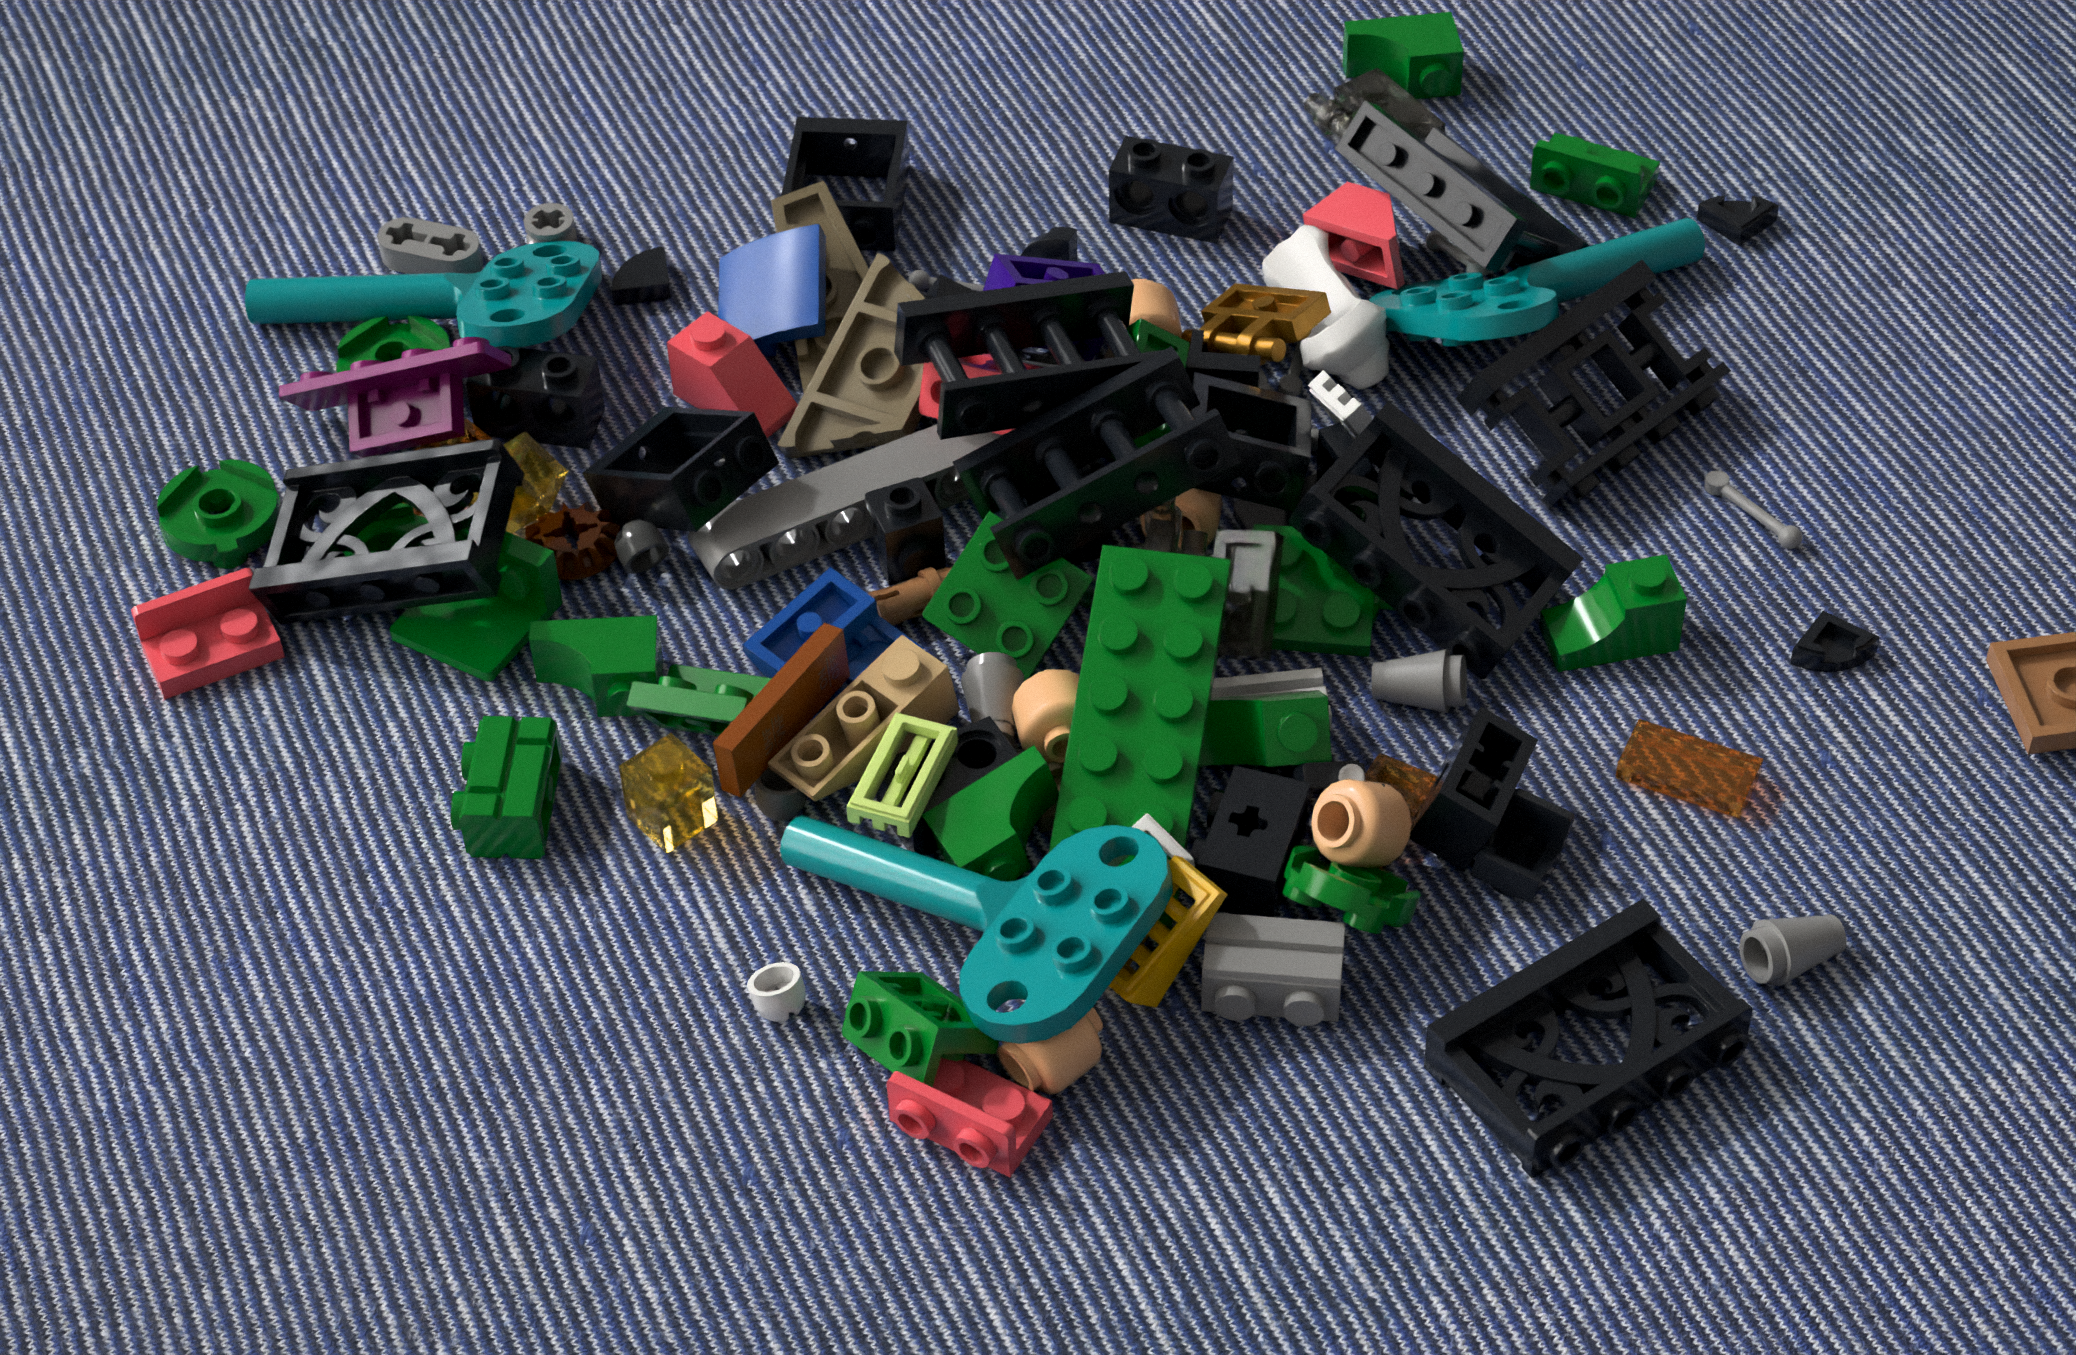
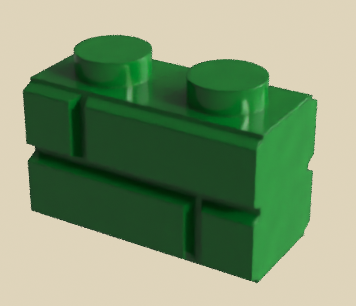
[451,716,563,859]

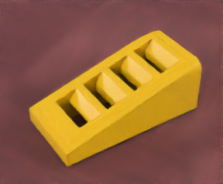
[1109,855,1227,1008]

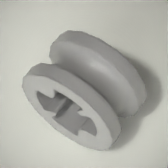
[523,203,577,245]

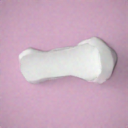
[1262,224,1390,390]

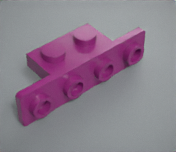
[279,337,512,457]

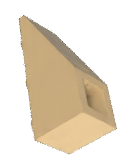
[767,635,960,801]

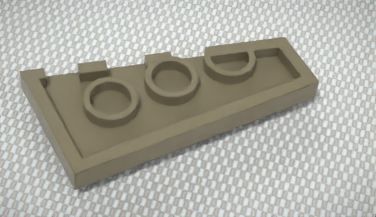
[771,180,869,394]

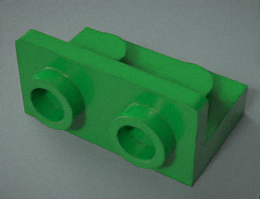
[1529,132,1660,218]
[627,664,772,736]
[842,971,999,1087]

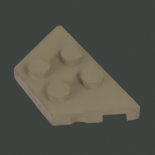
[777,253,925,458]

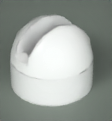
[747,962,806,1023]

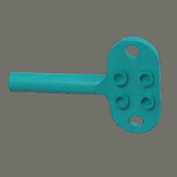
[1369,218,1705,346]
[245,241,602,348]
[780,815,1173,1044]

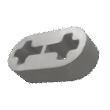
[377,217,483,274]

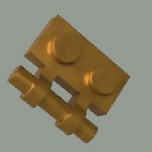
[1181,283,1331,366]

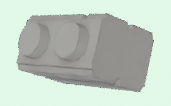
[1201,913,1346,1026]

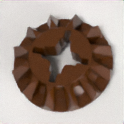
[525,501,620,580]

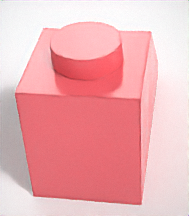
[1302,182,1405,290]
[667,311,798,438]

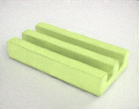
[846,712,958,838]

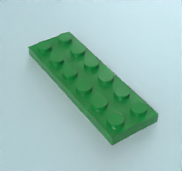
[1049,545,1231,930]

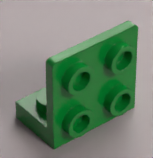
[389,511,563,682]
[922,511,1096,681]

